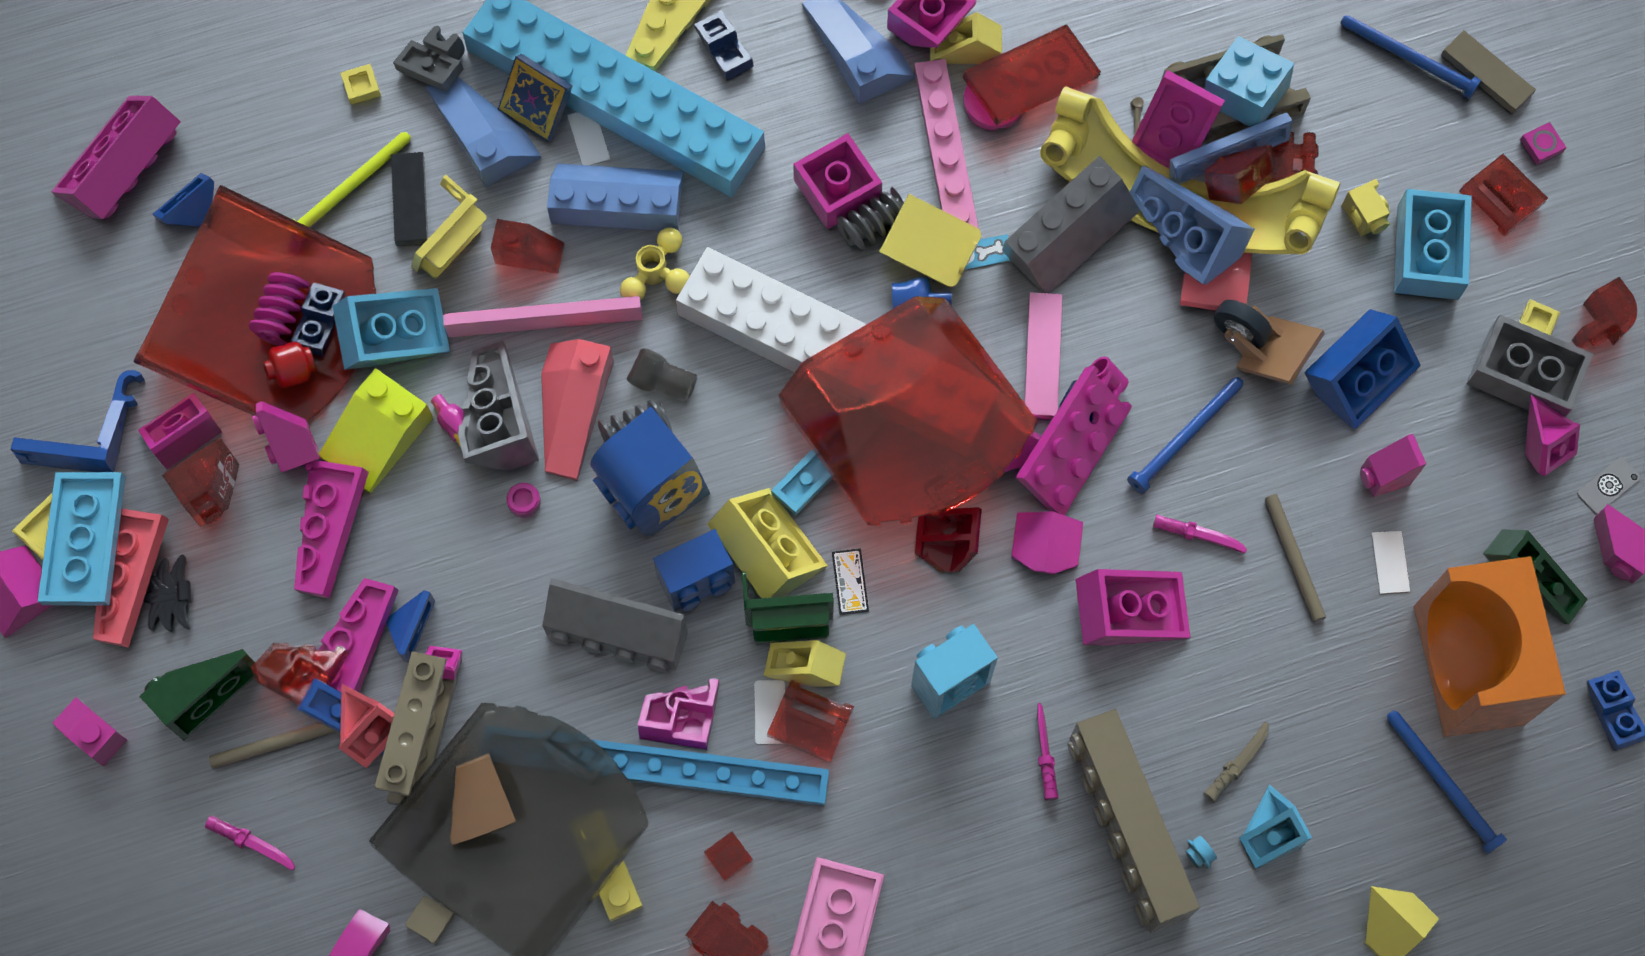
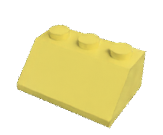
[707,488,828,598]

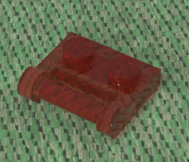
[1459,154,1548,237]
[767,680,855,763]

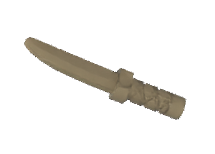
[1203,722,1269,803]

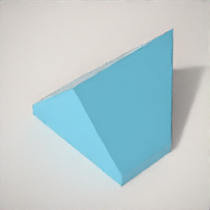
[1239,784,1312,869]

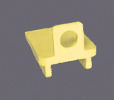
[411,175,487,279]
[879,194,981,287]

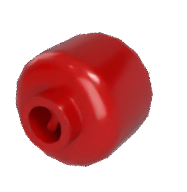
[263,341,315,388]

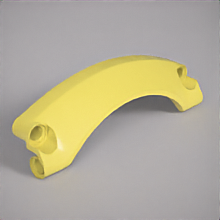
[1040,86,1340,255]

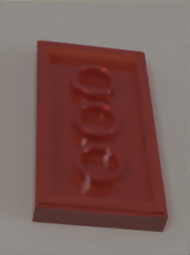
[962,24,1101,126]

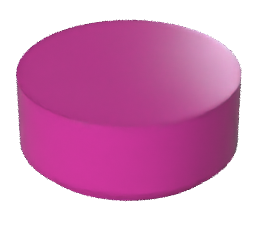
[506,483,541,518]

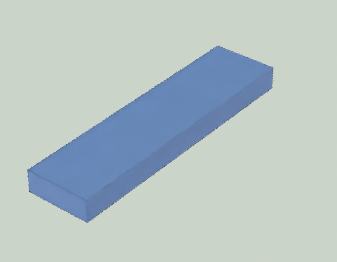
[1169,112,1292,185]

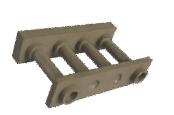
[1162,34,1311,143]
[374,651,458,811]

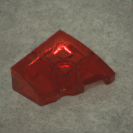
[251,643,348,705]

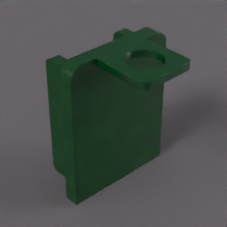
[742,572,834,644]

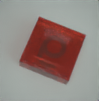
[704,831,753,881]

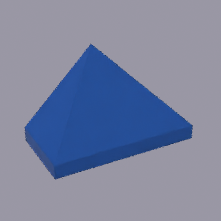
[153,173,214,227]
[386,590,435,663]

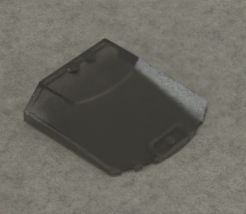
[369,703,649,956]

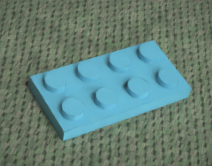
[38,472,126,606]

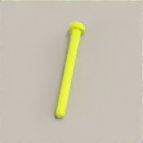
[286,132,411,241]

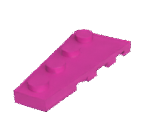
[294,460,369,598]

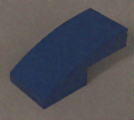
[694,11,754,80]

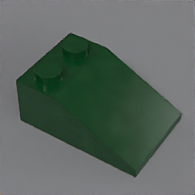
[139,649,263,741]

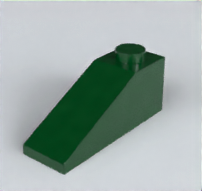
[1483,529,1588,624]

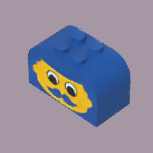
[590,407,710,536]

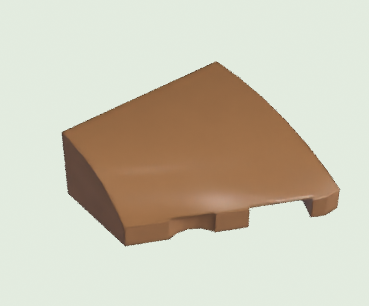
[450,753,516,845]

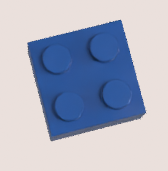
[653,529,735,612]

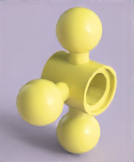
[620,227,690,301]

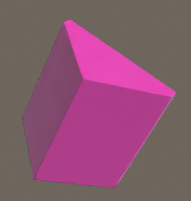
[138,392,222,470]
[0,545,53,638]

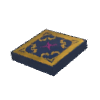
[498,53,573,141]

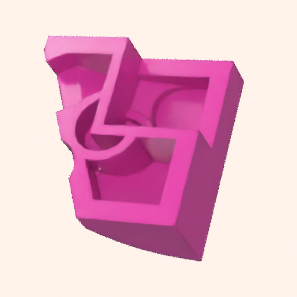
[638,679,719,750]

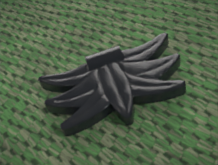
[143,554,192,632]

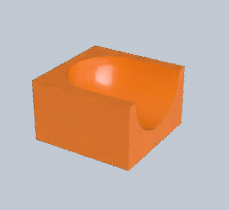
[1414,556,1566,737]

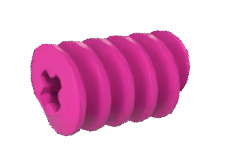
[248,272,310,346]

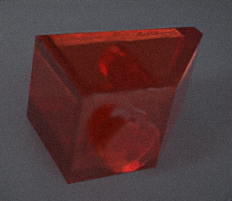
[1204,145,1277,204]
[490,219,565,274]

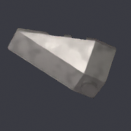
[458,340,539,471]

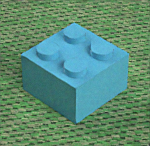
[1204,36,1294,127]

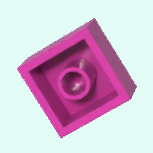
[793,133,882,230]

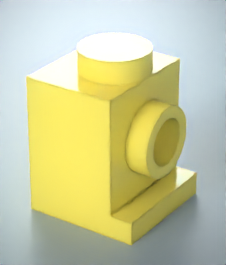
[1341,179,1390,236]

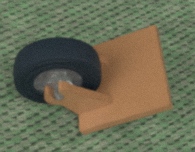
[1214,300,1325,385]

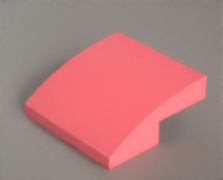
[1180,252,1252,311]

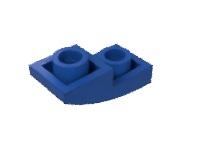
[1586,670,1645,751]

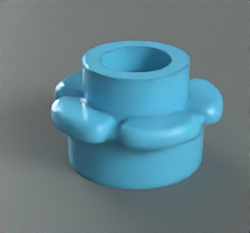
[1185,835,1217,869]

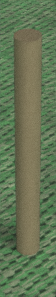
[1265,494,1326,622]
[209,723,337,769]

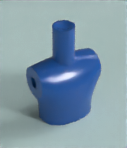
[892,277,952,322]

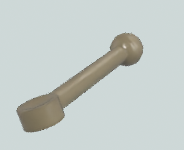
[1130,97,1144,135]

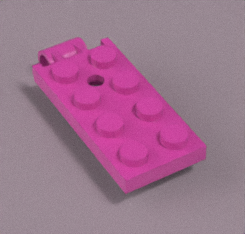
[1016,356,1133,515]

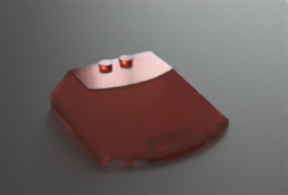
[133,185,376,421]
[778,296,1037,526]

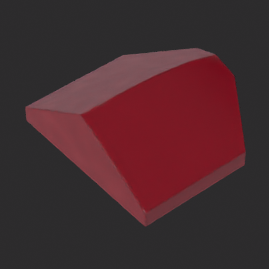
[915,507,982,573]

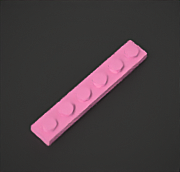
[914,59,979,229]

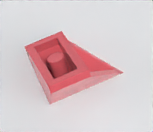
[338,684,395,768]

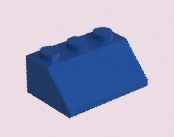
[1304,309,1421,429]

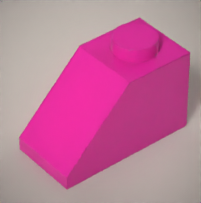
[1360,434,1426,497]
[1594,504,1645,584]
[52,697,127,767]

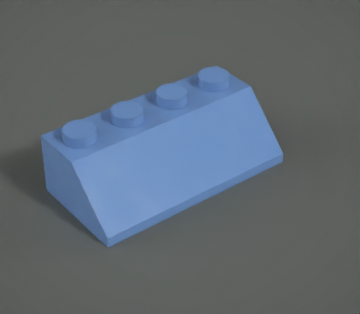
[547,163,684,231]

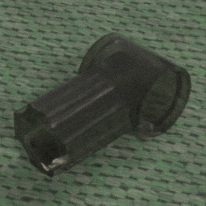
[626,348,697,403]

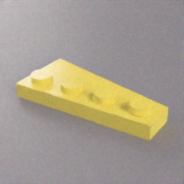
[626,0,711,71]

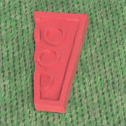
[93,509,169,648]

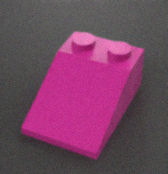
[1075,569,1191,646]

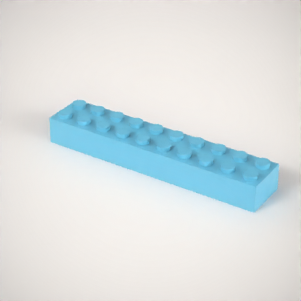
[462,0,765,198]

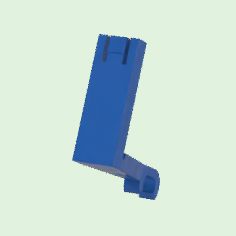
[10,370,144,472]

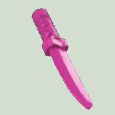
[1153,514,1247,553]
[1037,703,1059,801]
[205,815,295,871]

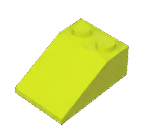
[319,368,433,494]

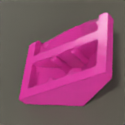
[1011,511,1083,575]

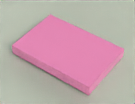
[790,857,884,956]

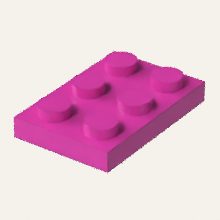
[1132,70,1225,169]

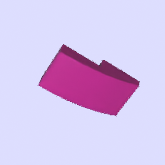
[329,909,390,956]

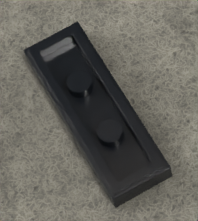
[391,152,428,246]

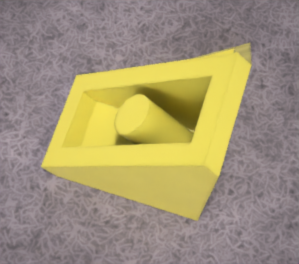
[1364,886,1439,956]

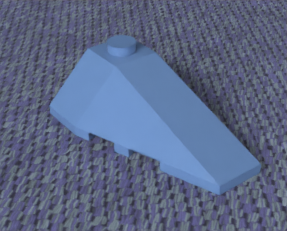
[802,0,915,104]
[426,77,541,188]
[1130,166,1255,285]

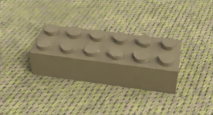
[1068,709,1200,933]

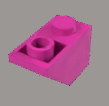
[252,402,320,473]

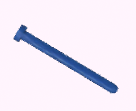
[1340,15,1481,99]
[1127,377,1243,494]
[1387,710,1507,855]

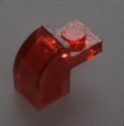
[1572,277,1637,349]

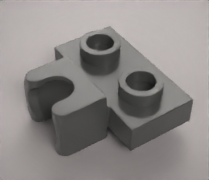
[393,26,465,92]

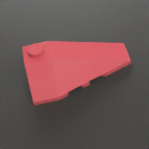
[541,339,614,481]

